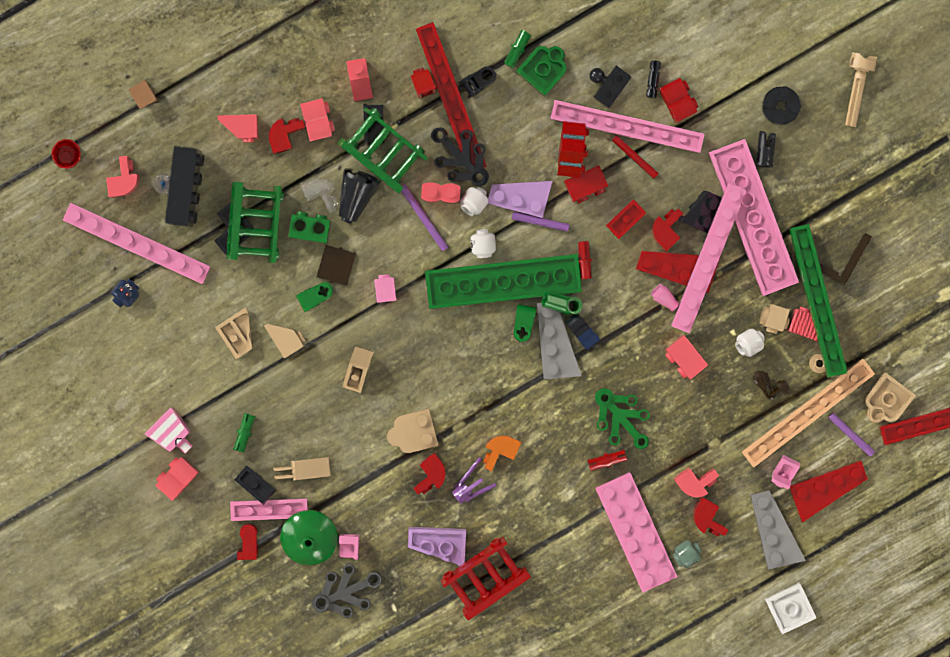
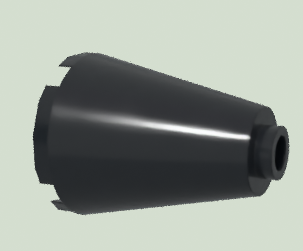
[339,168,381,224]

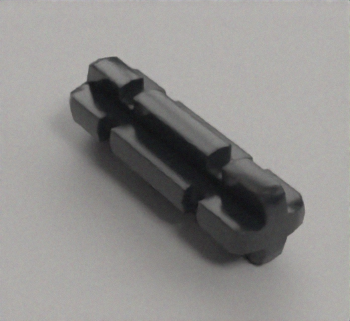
[646,60,661,98]

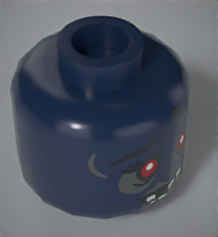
[111,279,140,308]

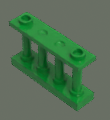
[337,108,428,193]
[226,182,284,263]

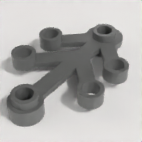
[312,563,382,618]

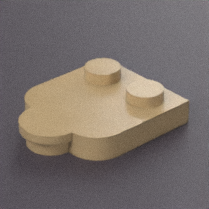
[865,372,916,423]
[387,408,438,453]

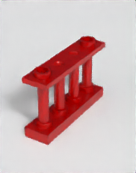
[441,536,531,621]

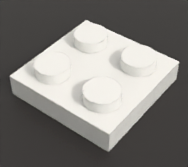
[765,583,816,634]

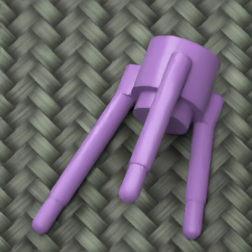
[452,457,496,504]

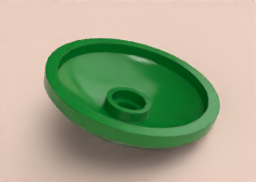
[280,510,338,565]

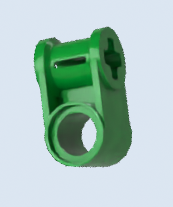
[296,282,334,312]
[514,304,536,342]

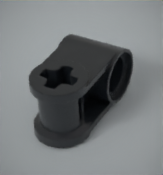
[459,66,496,99]

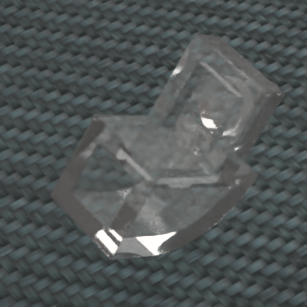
[300,178,339,214]

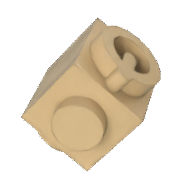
[760,304,790,334]

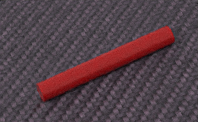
[611,135,659,179]

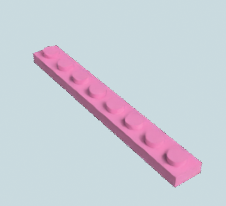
[550,100,704,153]
[671,183,747,333]
[63,203,211,284]

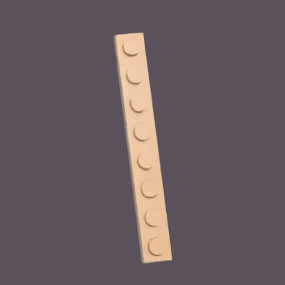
[741,359,875,467]

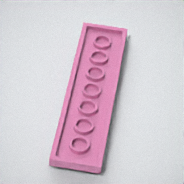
[708,139,799,296]

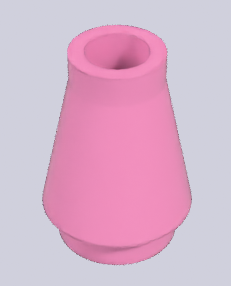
[651,284,679,311]

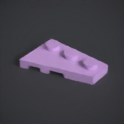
[488,181,552,218]
[408,527,466,566]

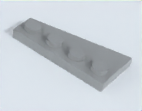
[537,303,582,380]
[750,490,806,569]

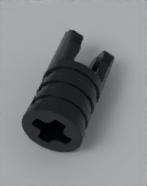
[756,131,776,168]

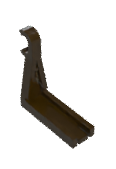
[790,233,872,286]

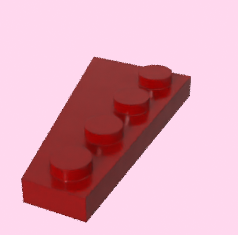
[636,251,721,293]
[789,461,868,523]

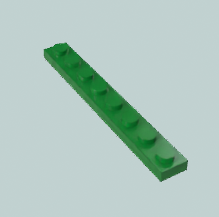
[789,224,848,378]

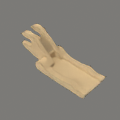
[273,457,331,480]

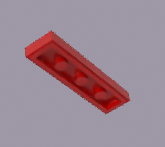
[879,407,950,445]

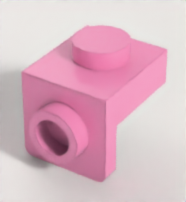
[772,455,800,489]

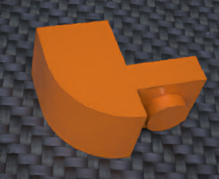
[483,435,521,471]

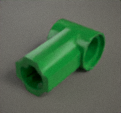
[541,291,583,315]

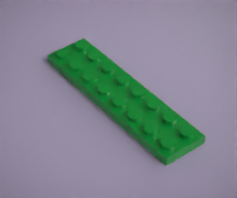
[425,254,582,309]

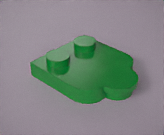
[516,46,566,97]

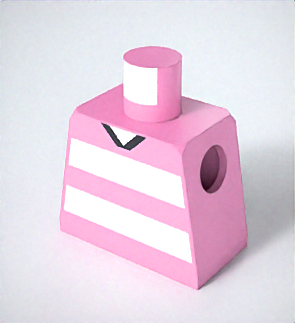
[145,407,193,454]

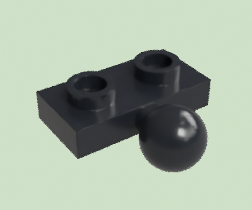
[589,65,631,108]

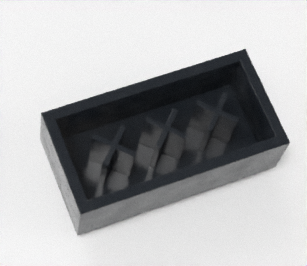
[165,146,205,227]

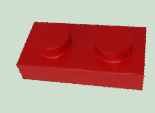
[605,199,646,240]

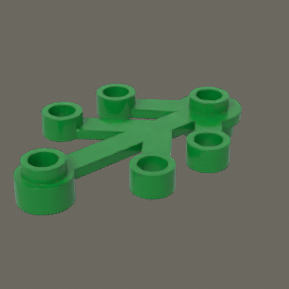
[595,388,650,449]

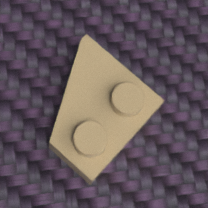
[215,307,253,359]

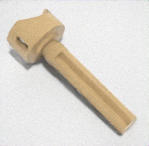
[845,52,877,127]

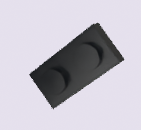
[234,465,276,505]

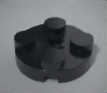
[762,86,801,125]

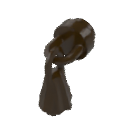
[753,371,790,399]

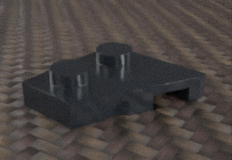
[678,190,722,233]

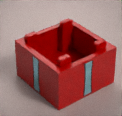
[557,121,589,178]

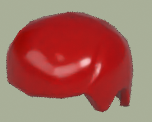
[51,139,81,169]

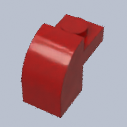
[269,118,306,155]
[652,208,684,252]
[413,452,446,495]
[692,497,728,537]

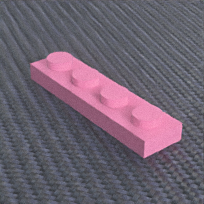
[230,498,308,521]

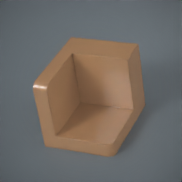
[128,80,159,109]

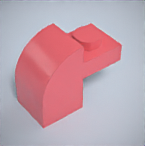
[106,156,140,198]
[673,468,719,497]

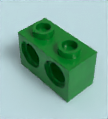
[288,211,331,244]

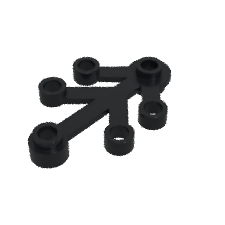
[431,127,489,187]

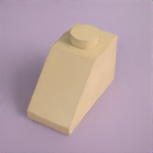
[264,324,306,358]
[343,346,374,393]

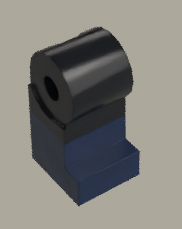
[565,314,600,350]

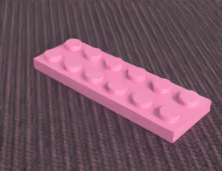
[595,472,677,592]

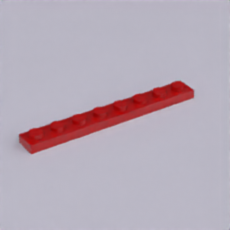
[416,22,487,173]

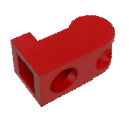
[237,523,258,560]

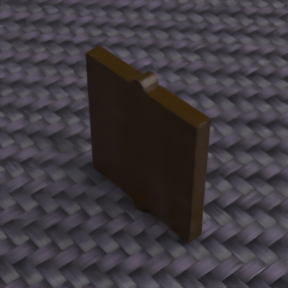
[316,245,356,285]

